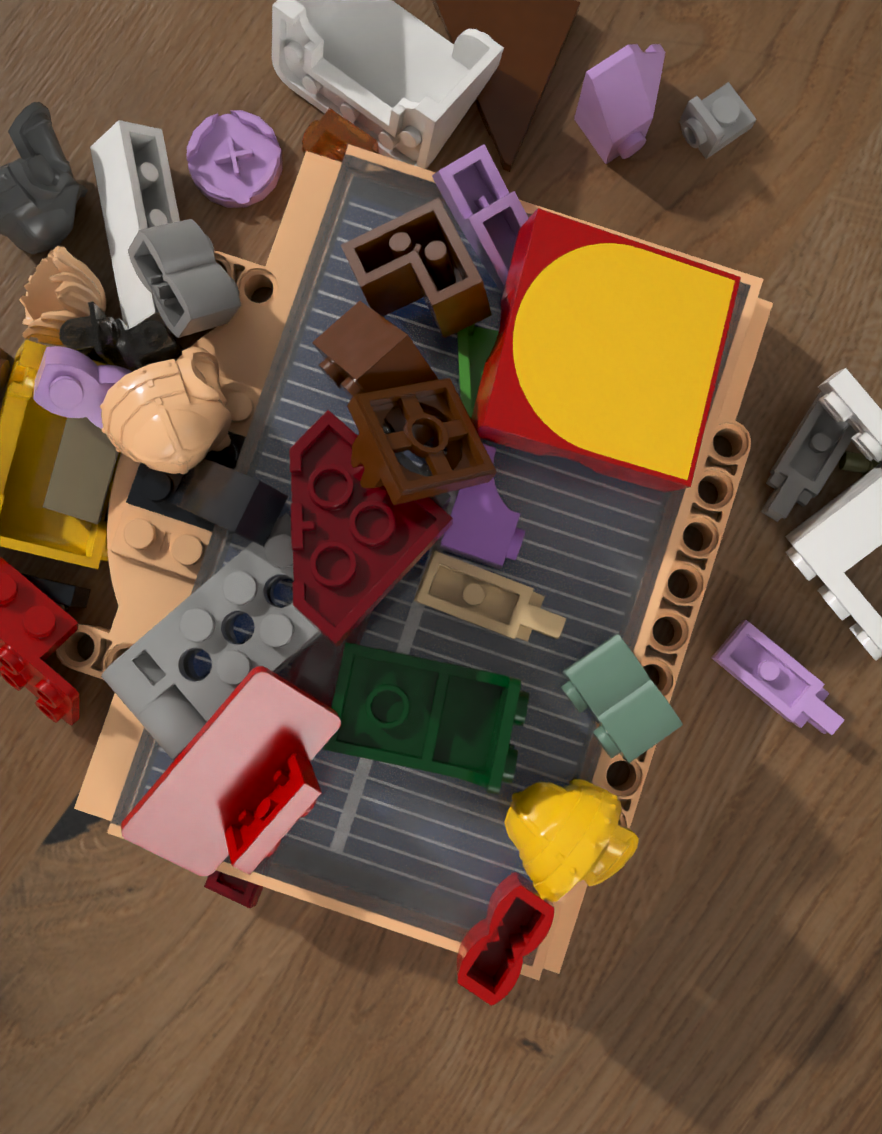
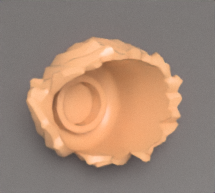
[19,246,107,346]

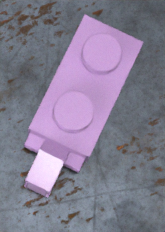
[711,620,844,735]

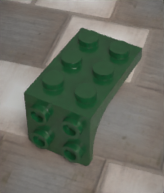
[323,642,529,795]

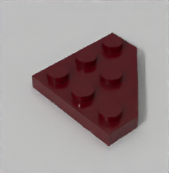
[289,410,453,647]

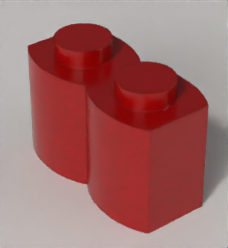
[457,872,554,1006]

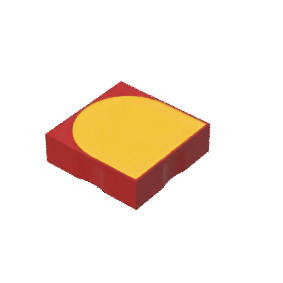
[471,208,741,493]

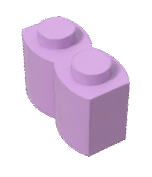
[33,346,132,429]

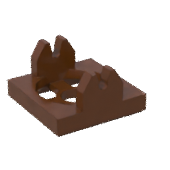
[347,378,497,505]

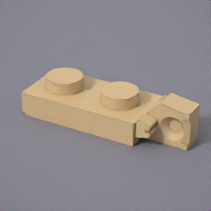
[414,550,567,642]

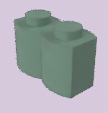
[561,634,683,763]

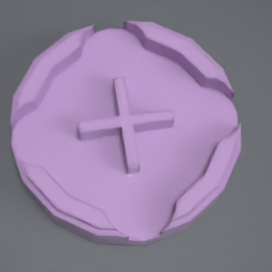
[187,110,282,208]

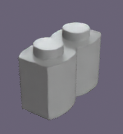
[128,219,241,338]

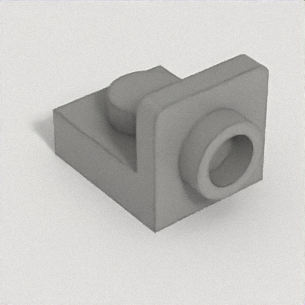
[679,82,757,159]

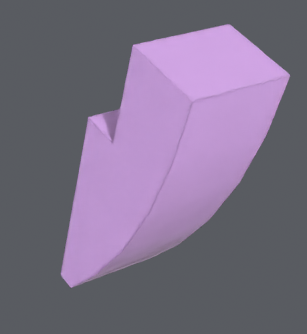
[432,144,529,294]

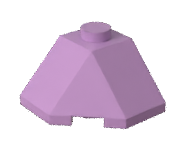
[574,44,666,164]

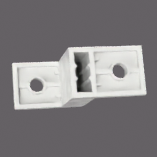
[785,368,882,661]

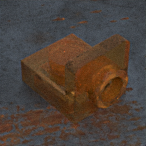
[302,108,379,164]

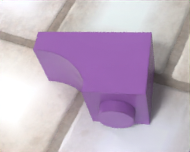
[440,444,526,569]

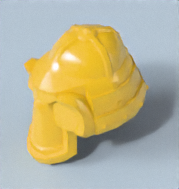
[504,779,639,902]

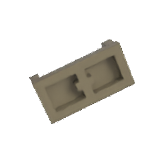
[43,417,119,524]

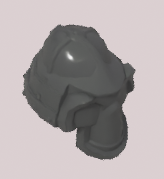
[0,102,88,254]

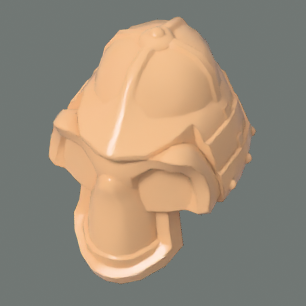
[100,347,232,474]

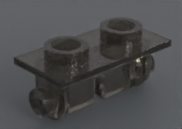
[59,302,133,369]
[115,318,184,370]

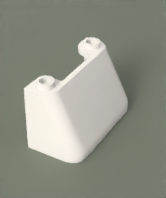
[272,0,504,169]

